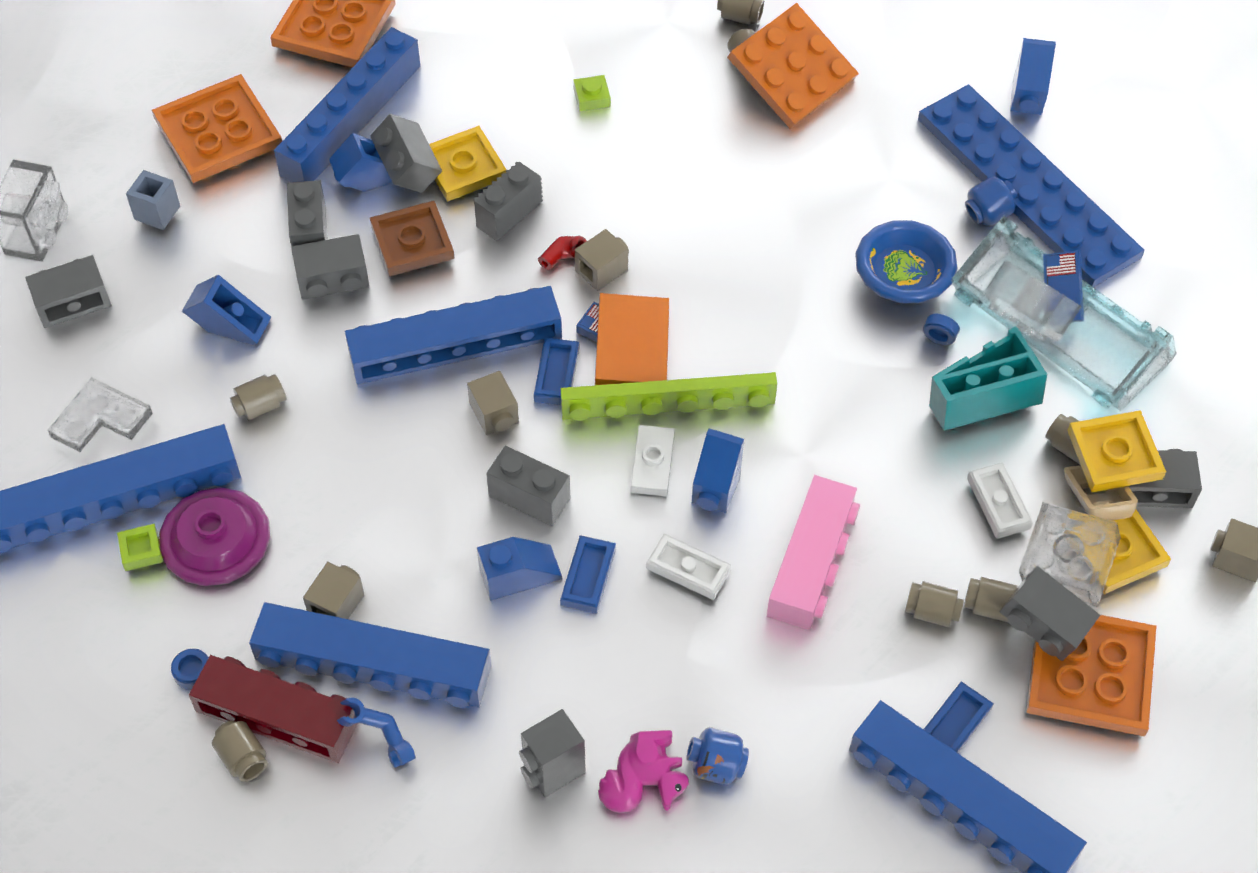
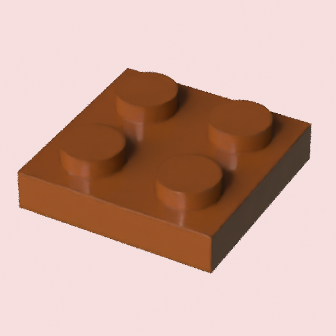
[370,201,455,277]

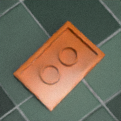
[595,293,669,385]

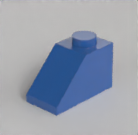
[1010,38,1056,115]
[329,133,392,192]
[182,275,271,345]
[691,428,744,513]
[477,537,562,601]

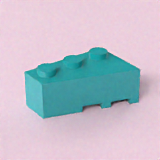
[929,326,1048,431]

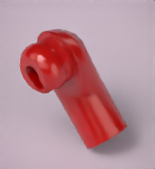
[538,235,587,270]

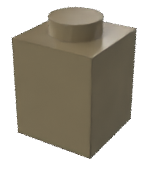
[575,229,629,291]
[467,371,519,435]
[1210,518,1258,583]
[303,561,364,619]

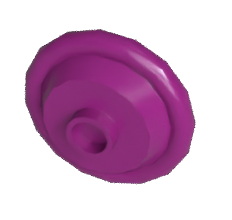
[159,487,271,587]

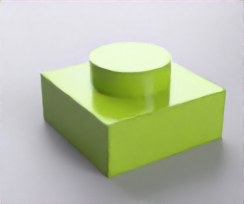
[573,75,611,111]
[117,523,163,571]

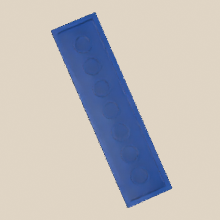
[918,84,1145,289]

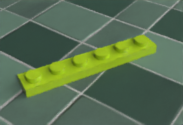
[561,372,778,421]

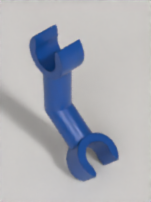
[337,698,416,768]

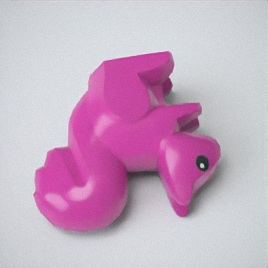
[598,730,689,813]

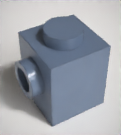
[126,170,180,230]

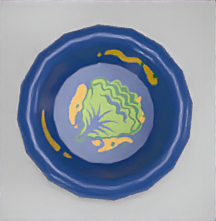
[855,220,958,303]

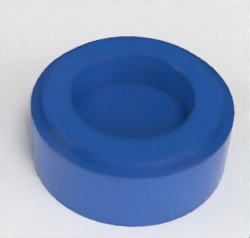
[923,313,960,345]
[171,649,209,690]

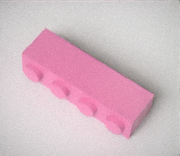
[766,475,860,630]

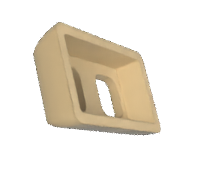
[1064,465,1138,523]

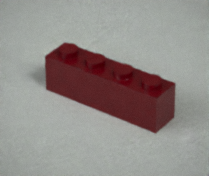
[189,654,358,764]

